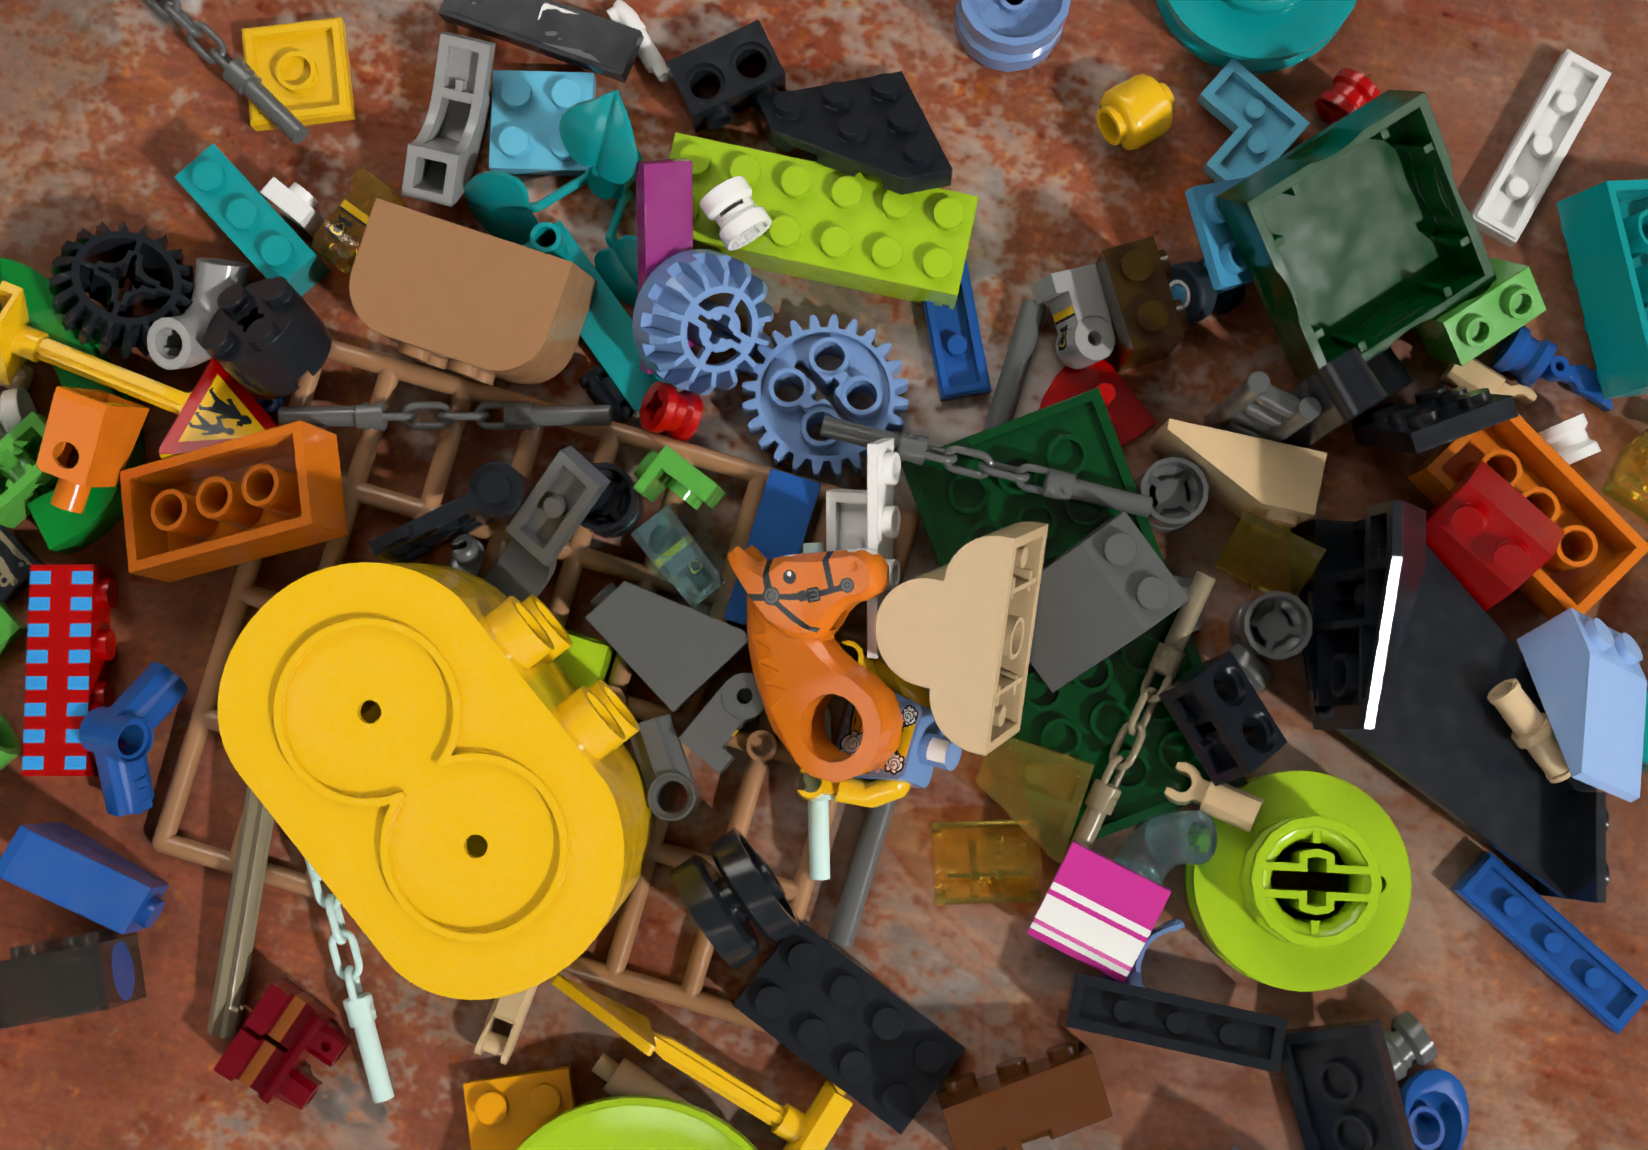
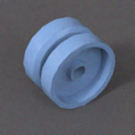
[954,0,1071,72]

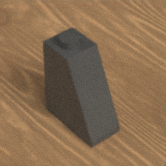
[585,581,748,712]

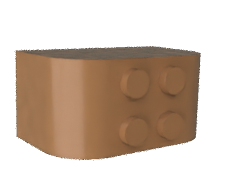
[349,198,598,386]

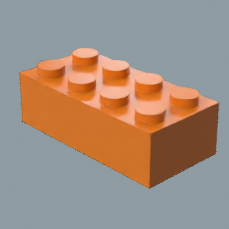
[1407,414,1648,620]
[120,420,348,582]

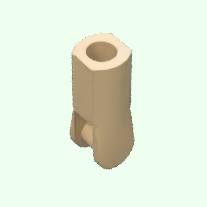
[474,985,538,1065]

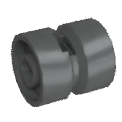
[1134,457,1209,533]
[1229,591,1312,663]

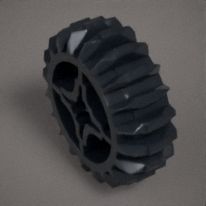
[48,220,195,360]

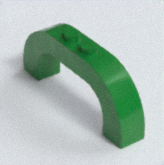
[0,257,145,555]

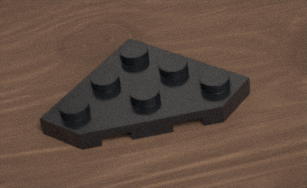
[757,71,953,195]

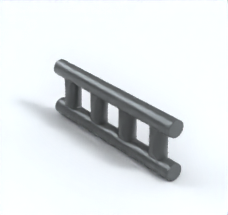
[1203,371,1321,443]

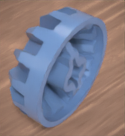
[632,249,774,395]

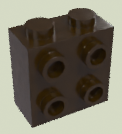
[1095,236,1188,372]

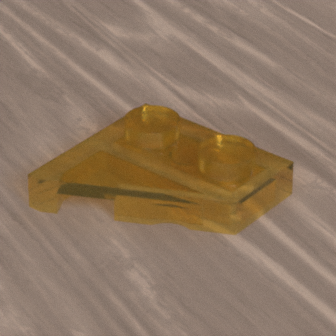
[975,737,1095,863]

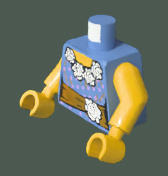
[797,640,962,808]

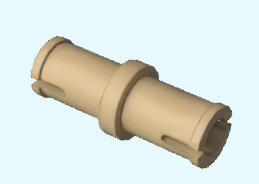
[1487,678,1571,783]

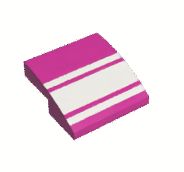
[1027,840,1171,983]

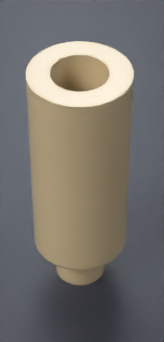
[591,1053,689,1103]

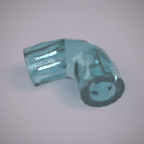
[1114,810,1217,885]

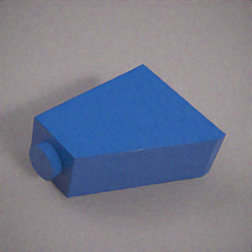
[0,822,169,935]

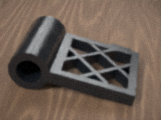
[369,461,535,563]

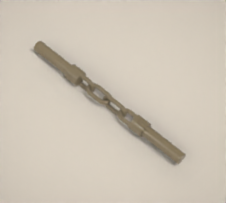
[1054,571,1216,877]

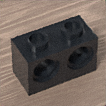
[666,20,786,133]
[1158,651,1287,787]

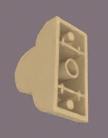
[875,522,1049,756]

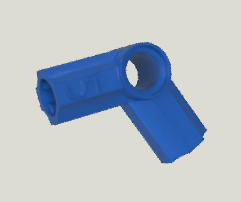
[79,662,188,817]

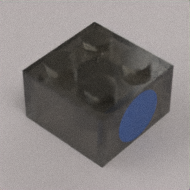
[0,929,147,1029]

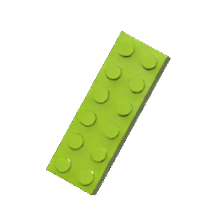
[669,132,979,309]

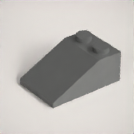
[1029,512,1190,693]

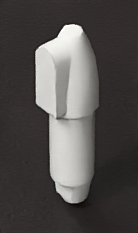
[606,0,669,83]

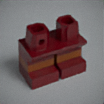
[213,977,352,1110]

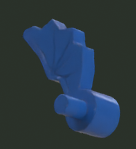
[1539,355,1613,412]

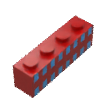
[22,564,118,776]

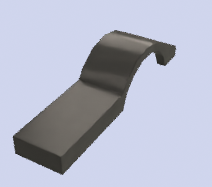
[483,445,611,602]

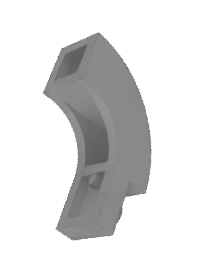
[401,32,496,207]

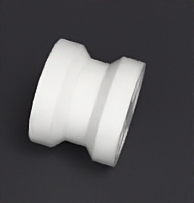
[1538,413,1601,465]

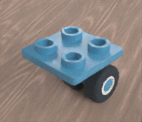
[1168,177,1253,324]

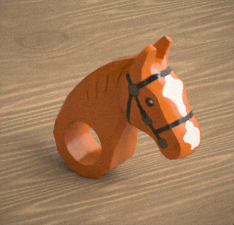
[727,545,904,783]

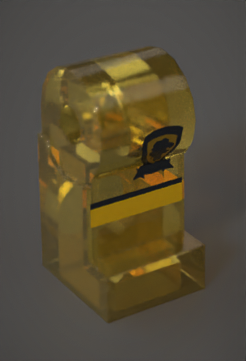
[312,166,408,275]

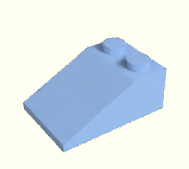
[1517,608,1647,803]

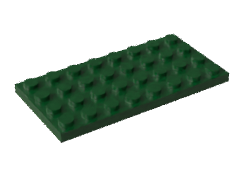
[901,387,1247,857]

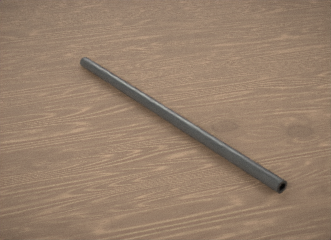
[827,299,1047,948]

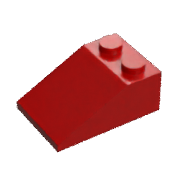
[1426,460,1565,612]

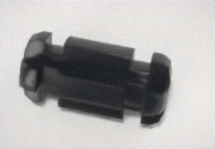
[579,366,634,424]

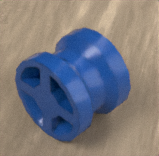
[1490,326,1557,387]

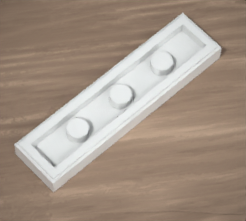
[1471,49,1612,247]

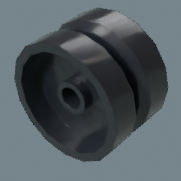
[670,827,800,970]

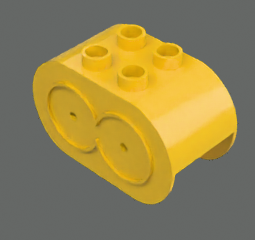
[218,562,652,1000]

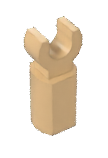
[1440,358,1537,419]
[1164,762,1264,833]

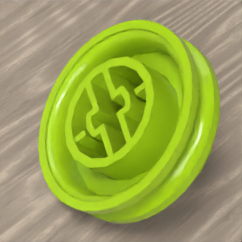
[1184,771,1412,992]

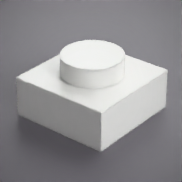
[260,177,326,237]

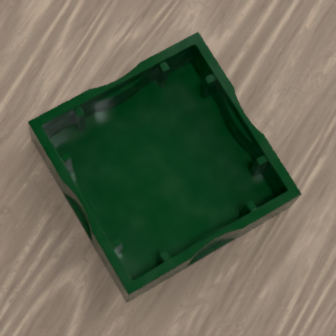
[1216,89,1497,380]

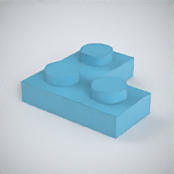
[1197,58,1310,182]

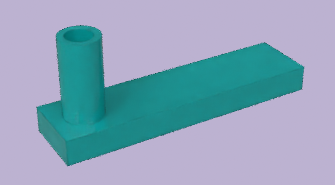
[523,220,677,415]

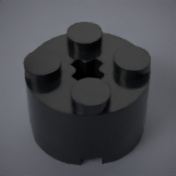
[202,276,332,400]

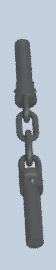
[145,0,309,144]
[278,401,612,431]
[820,415,1153,518]

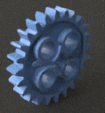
[742,314,909,480]

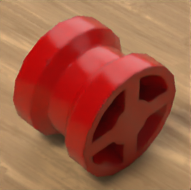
[1314,68,1380,126]
[640,381,703,441]

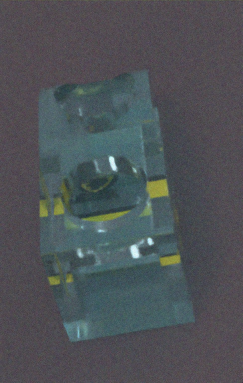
[630,505,726,608]

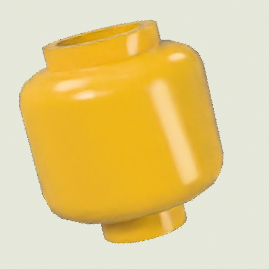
[1096,74,1175,151]

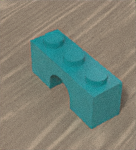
[174,143,331,297]

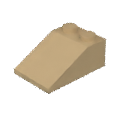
[1149,418,1327,534]

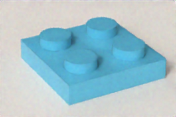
[489,70,596,177]

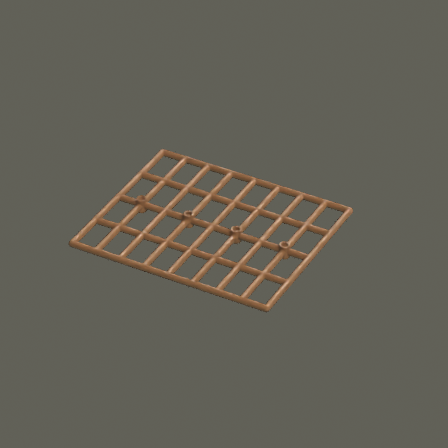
[152,339,921,1032]

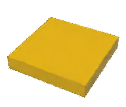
[241,17,356,131]

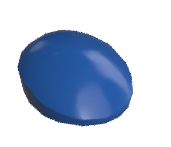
[1400,1068,1469,1150]

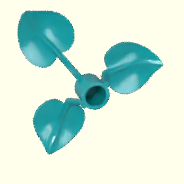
[463,89,643,307]

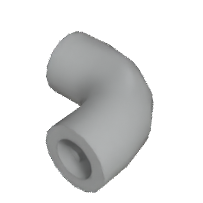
[147,258,249,370]

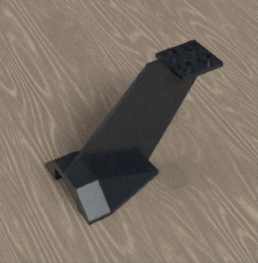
[1292,500,1610,903]

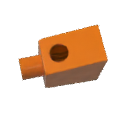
[36,386,150,513]

